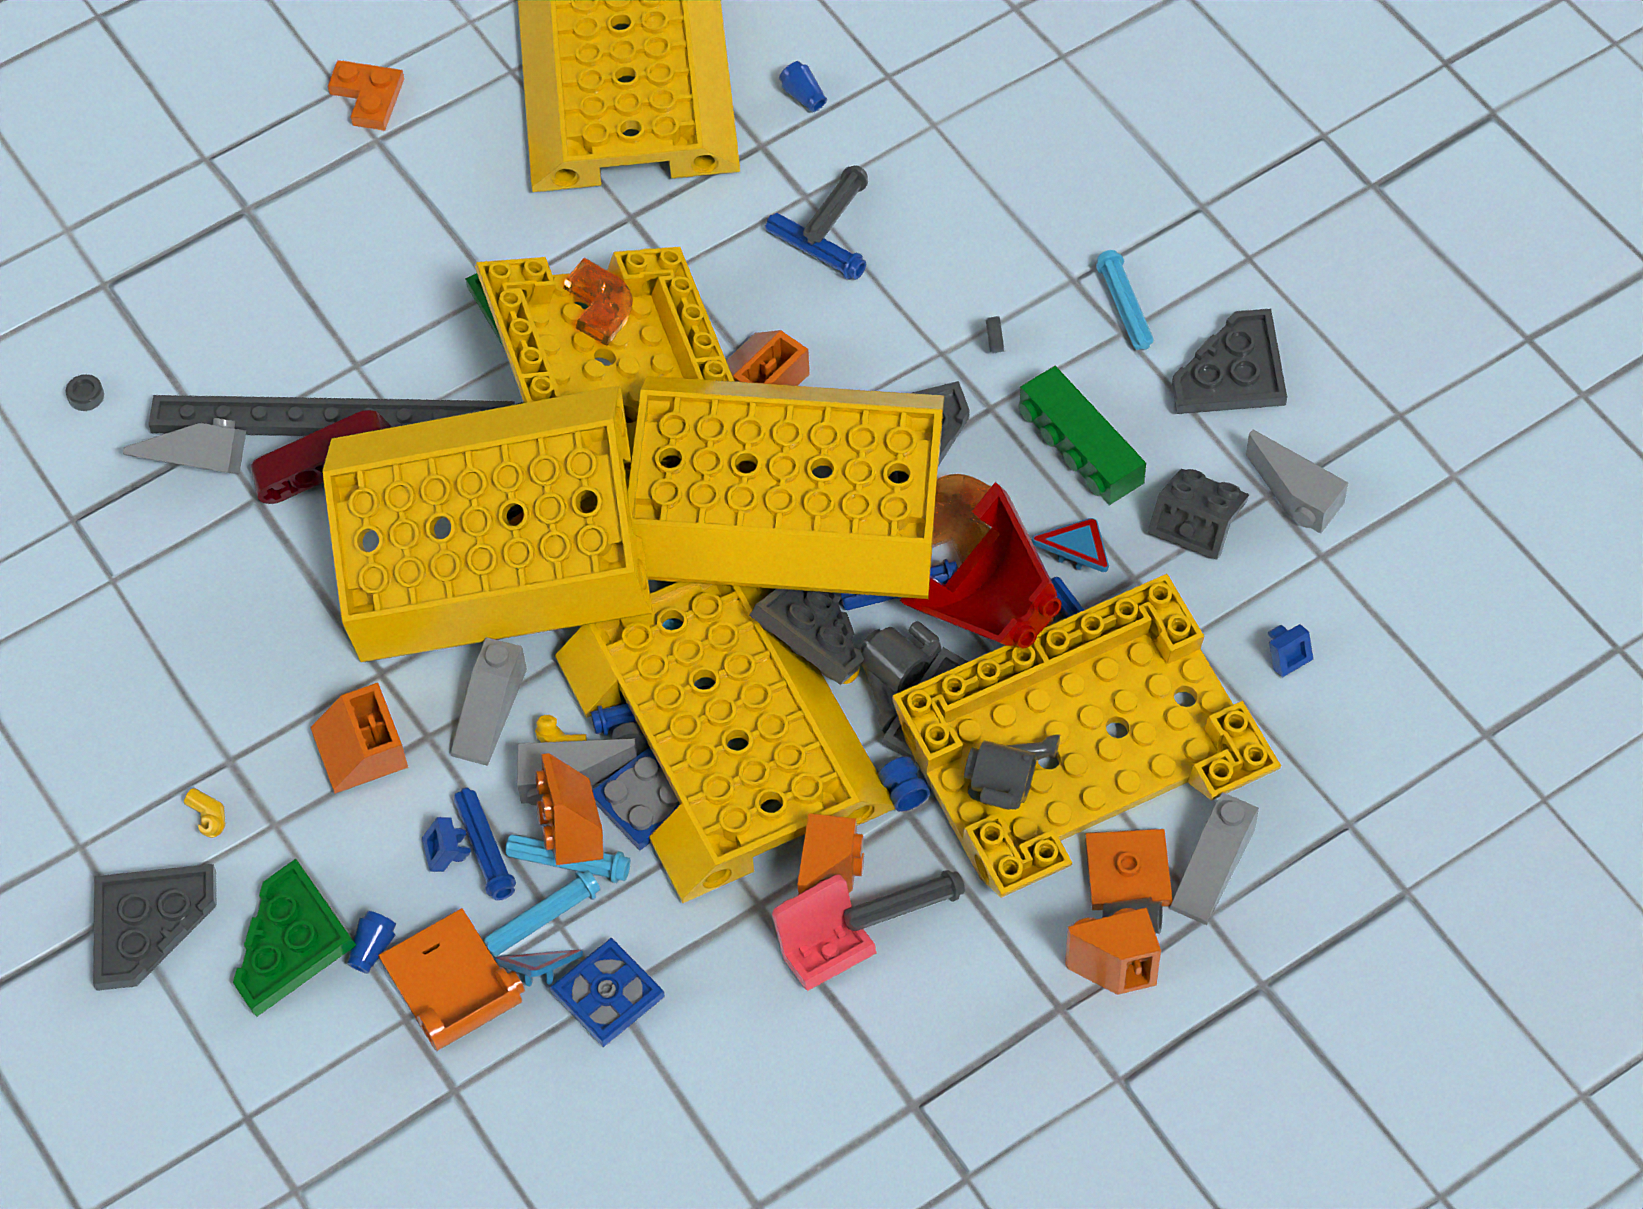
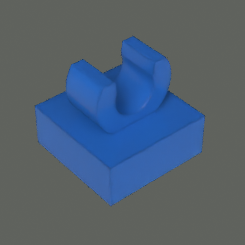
[1268,624,1313,677]
[422,817,471,872]

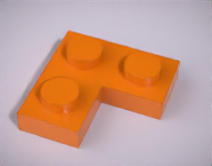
[328,60,404,131]

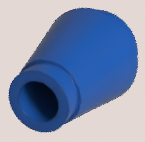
[779,61,827,112]
[347,911,396,974]

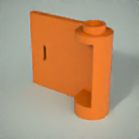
[378,908,525,1051]

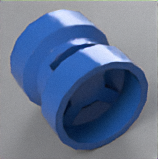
[878,757,930,811]

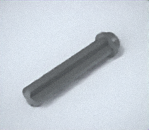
[803,165,868,244]
[844,870,965,931]

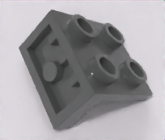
[1147,469,1249,560]

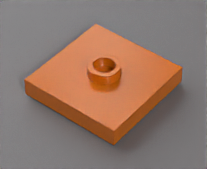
[1085,829,1172,910]

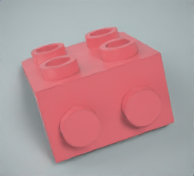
[772,875,877,991]

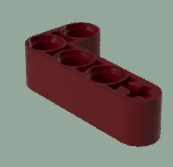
[251,410,392,504]

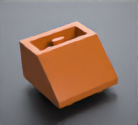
[726,330,810,386]
[310,682,408,794]
[535,753,603,865]
[1065,907,1161,995]

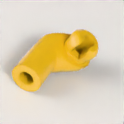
[535,715,587,743]
[184,788,226,838]

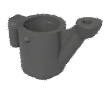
[861,621,941,734]
[964,734,1060,810]

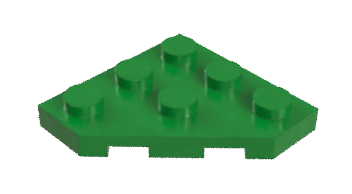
[233,859,357,1017]

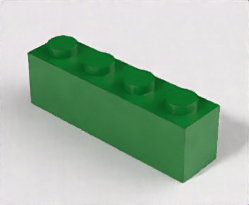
[1018,365,1146,506]

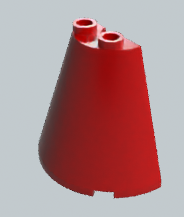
[900,482,1062,649]

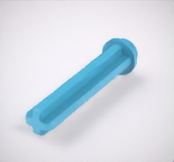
[1096,250,1154,350]
[506,834,631,883]
[483,870,600,956]

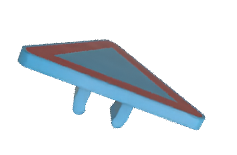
[1031,518,1109,572]
[494,949,583,987]

